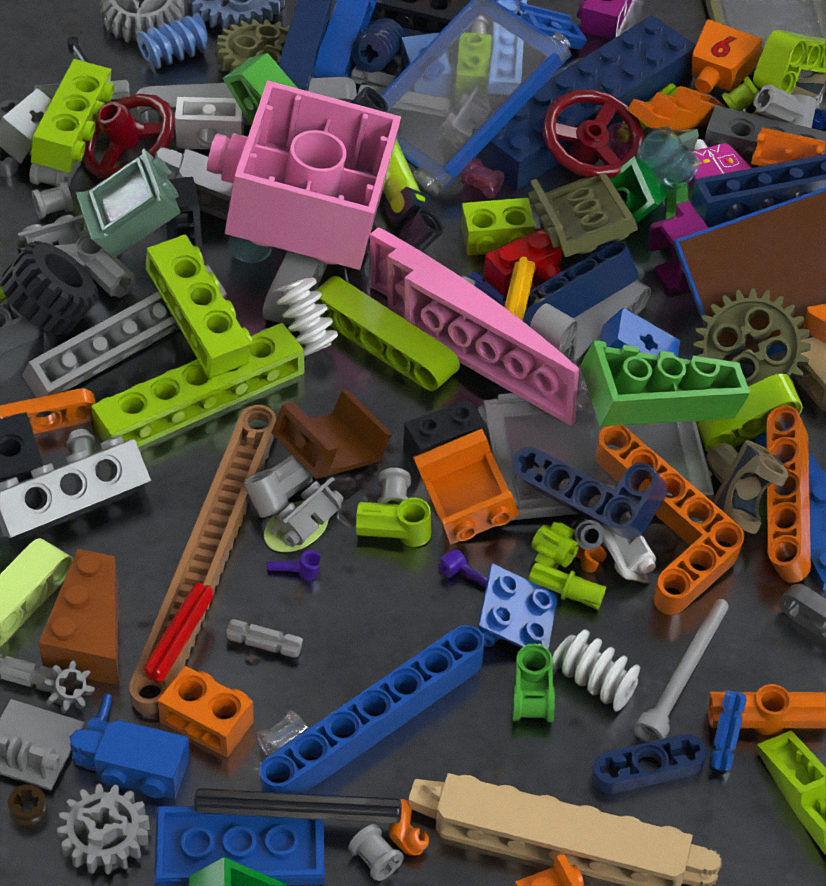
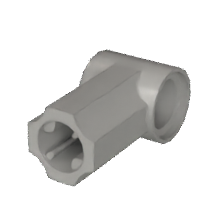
[753,85,817,128]
[244,455,313,517]

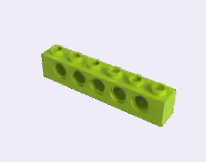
[91,322,304,447]

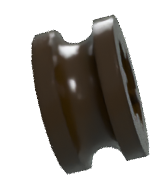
[7,784,47,828]

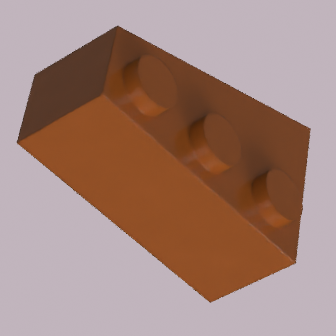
[39,549,119,686]

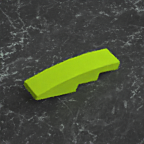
[757,731,826,855]

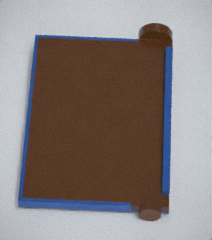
[673,187,826,366]

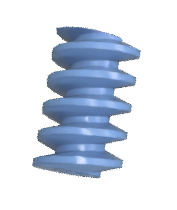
[137,13,207,69]

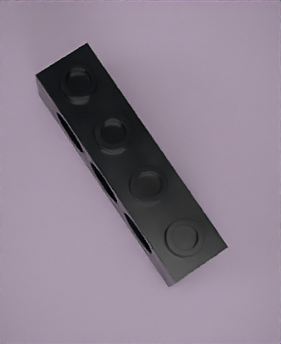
[371,0,471,46]

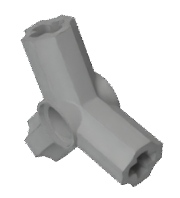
[55,211,135,298]

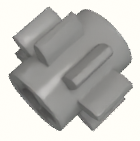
[42,661,95,714]

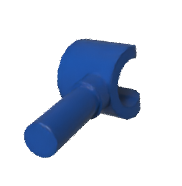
[88,694,113,733]

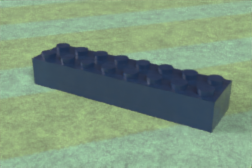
[472,15,696,191]

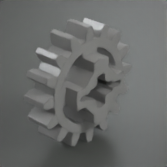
[57,784,150,874]

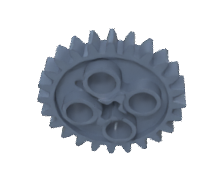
[187,0,284,30]

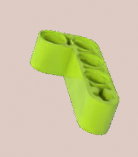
[753,30,826,94]

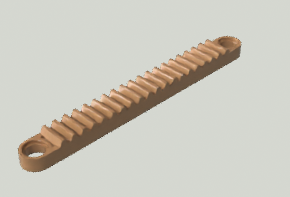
[129,405,276,714]

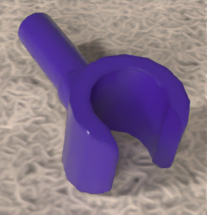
[267,550,321,581]
[438,550,488,588]

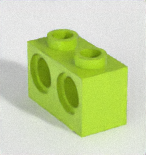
[461,198,536,256]

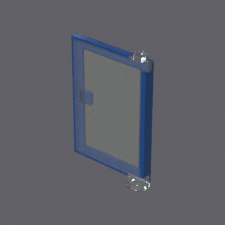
[381,0,572,197]

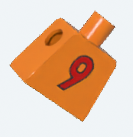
[692,19,762,94]

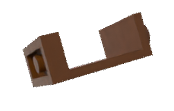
[271,389,392,479]

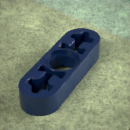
[591,734,707,794]

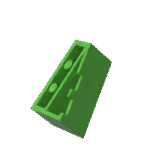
[223,53,297,126]

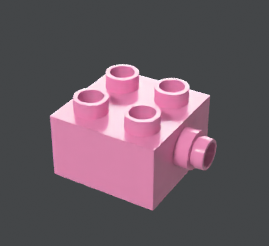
[207,80,401,270]

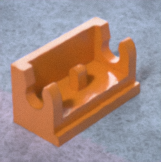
[751,127,826,166]

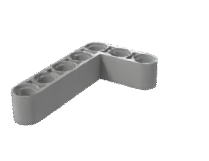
[530,280,651,375]

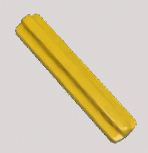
[505,257,535,321]

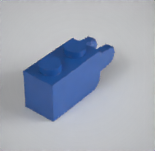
[69,720,190,799]

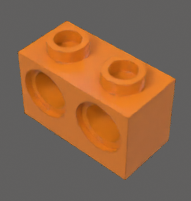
[158,666,254,758]

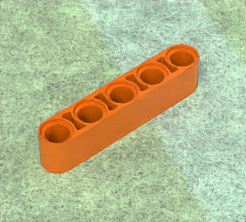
[767,405,811,583]

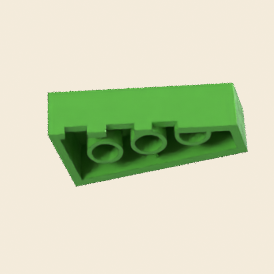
[580,340,750,427]

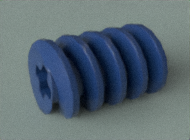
[351,18,405,73]

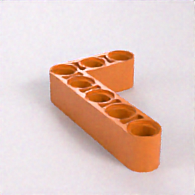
[595,425,744,615]

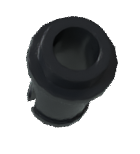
[570,517,605,550]

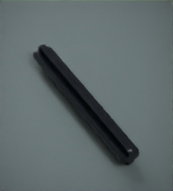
[194,788,402,823]

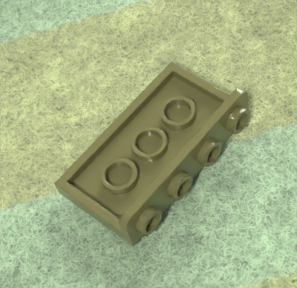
[528,173,638,257]

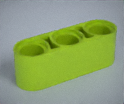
[696,374,803,452]

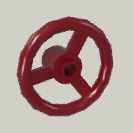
[542,89,644,178]
[82,93,175,179]

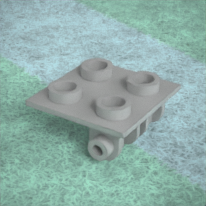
[0,699,85,791]

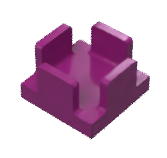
[647,201,708,293]

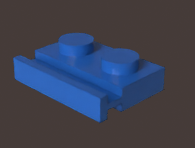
[515,2,587,50]

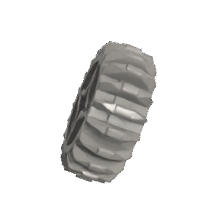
[100,0,185,43]

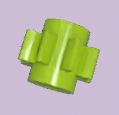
[531,522,579,569]

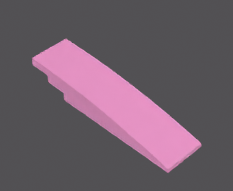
[370,227,579,426]

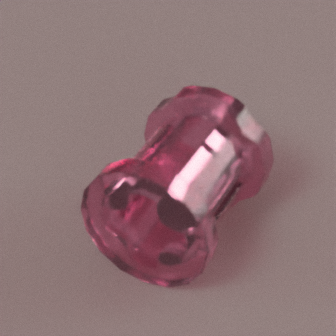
[461,157,505,199]

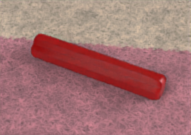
[144,582,213,683]

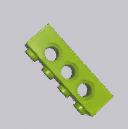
[31,59,115,173]
[146,234,253,378]

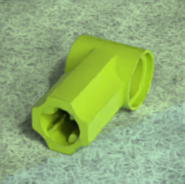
[356,497,432,547]

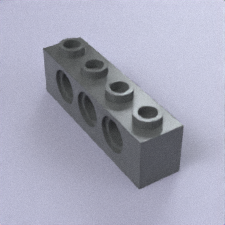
[704,105,826,167]

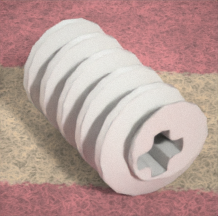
[273,278,338,356]
[552,629,640,711]

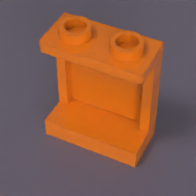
[413,429,520,545]

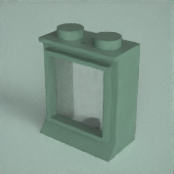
[76,149,181,258]

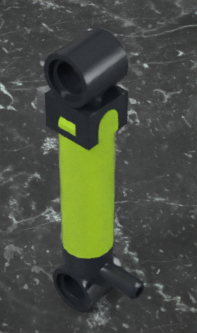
[350,87,444,252]

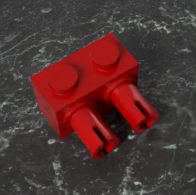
[484,229,562,302]

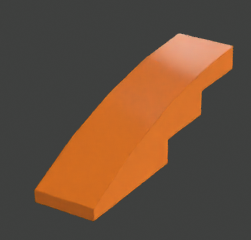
[627,86,727,130]

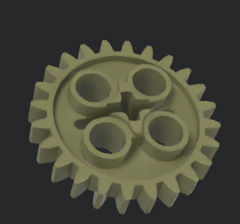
[215,19,290,72]
[693,288,811,387]

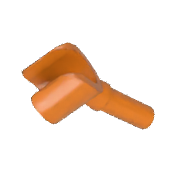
[576,545,607,573]

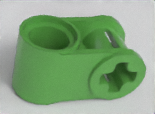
[512,643,555,723]

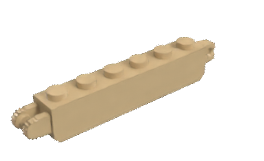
[408,773,722,886]

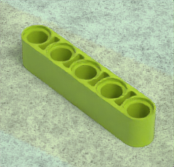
[315,276,460,391]

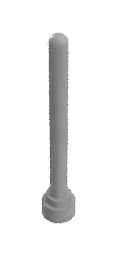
[634,599,728,743]

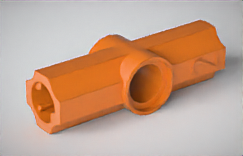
[708,684,826,736]

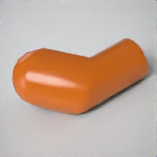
[388,799,429,856]

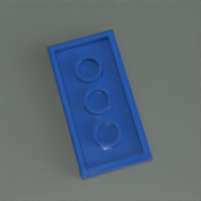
[154,806,325,886]

